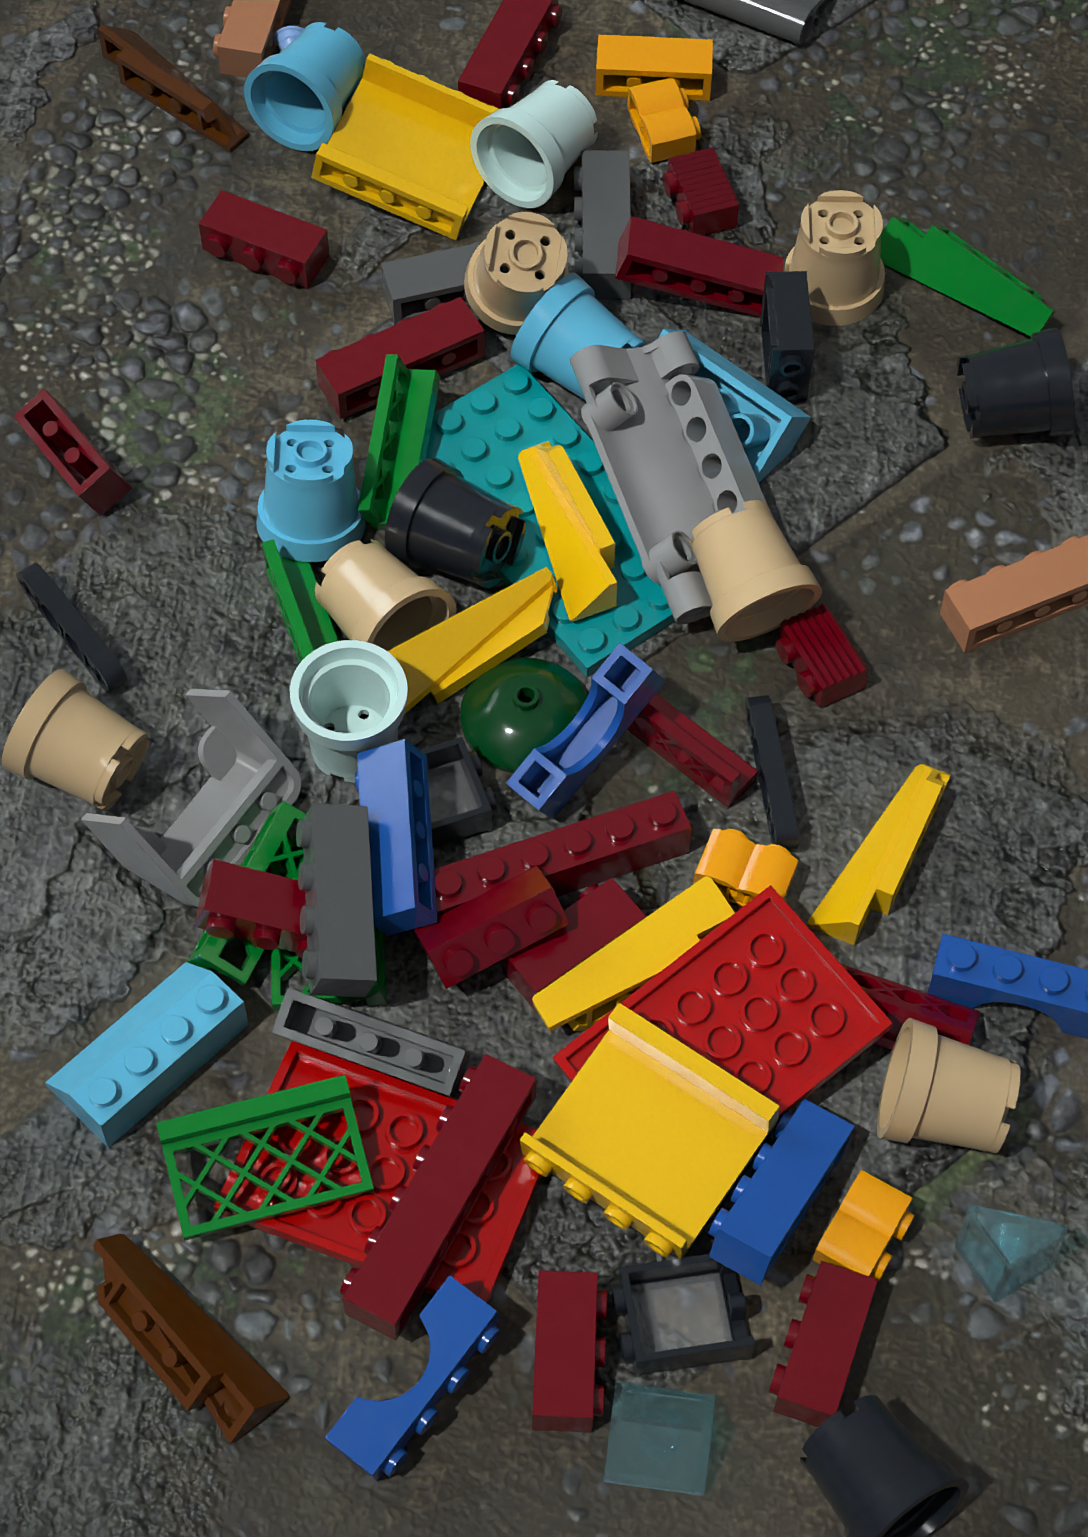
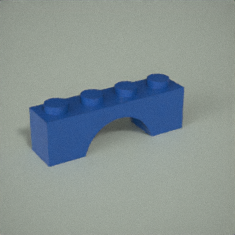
[506,643,666,820]
[927,934,1088,1039]
[325,1276,501,1482]

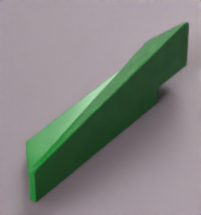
[880,217,1055,336]

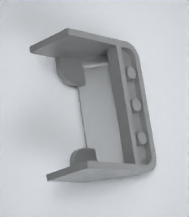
[81,689,301,907]

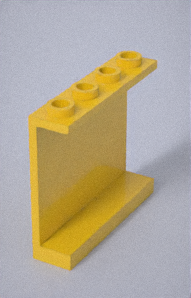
[311,53,499,241]
[520,1003,780,1258]

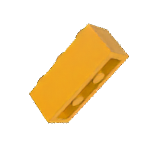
[595,35,713,101]

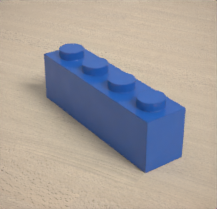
[355,739,438,935]
[709,1099,855,1286]

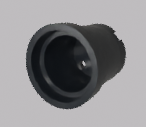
[957,327,1075,439]
[385,457,526,588]
[800,1395,969,1537]

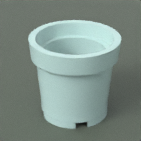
[470,80,598,208]
[290,640,408,783]

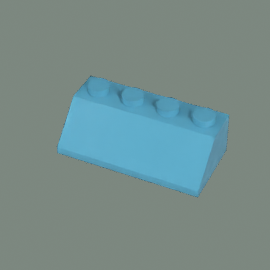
[658,329,811,484]
[45,962,249,1148]

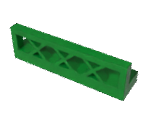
[357,354,440,530]
[262,539,338,664]
[187,801,306,985]

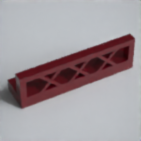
[627,693,758,809]
[841,964,980,1050]

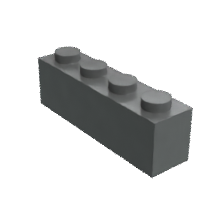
[574,150,631,299]
[381,242,544,325]
[296,803,377,997]
[271,988,471,1098]

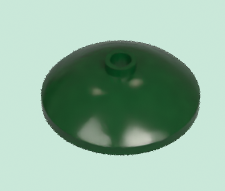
[460,657,588,773]

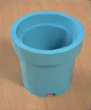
[244,22,366,151]
[510,273,647,401]
[256,420,366,562]

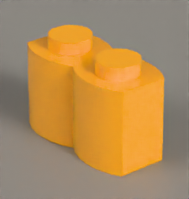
[627,77,701,163]
[693,829,798,908]
[813,1170,915,1281]

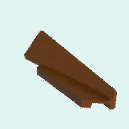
[98,25,250,153]
[93,1234,289,1444]

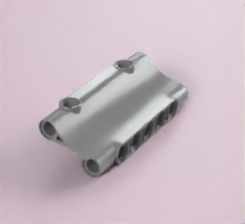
[570,331,766,624]

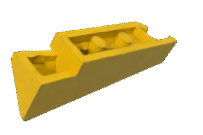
[518,441,617,621]
[387,567,558,714]
[807,764,951,946]
[532,876,735,1031]

